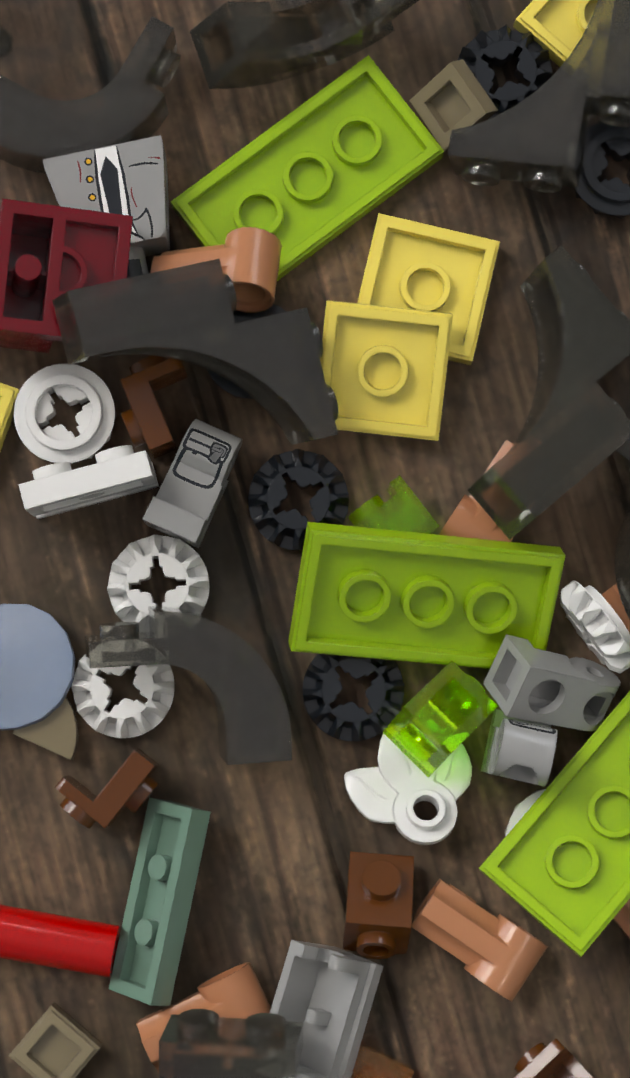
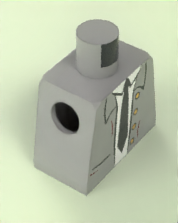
[43,135,170,295]

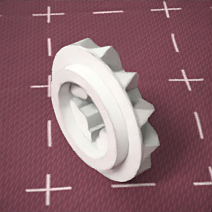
[14,364,116,464]
[107,534,210,636]
[560,580,630,673]
[71,636,175,738]

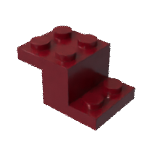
[0,198,133,353]

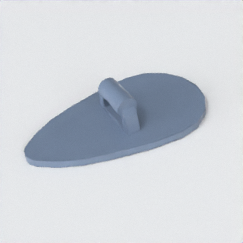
[0,604,75,731]

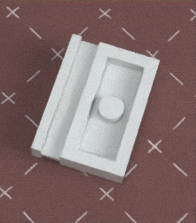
[18,445,159,519]

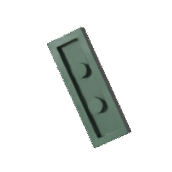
[109,797,211,1006]

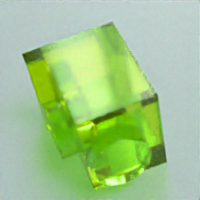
[348,475,439,534]
[383,661,498,778]

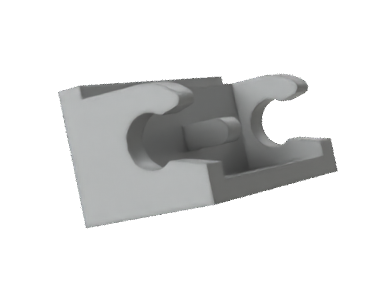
[253,940,383,1078]

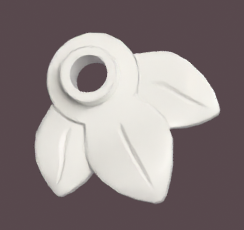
[344,722,472,845]

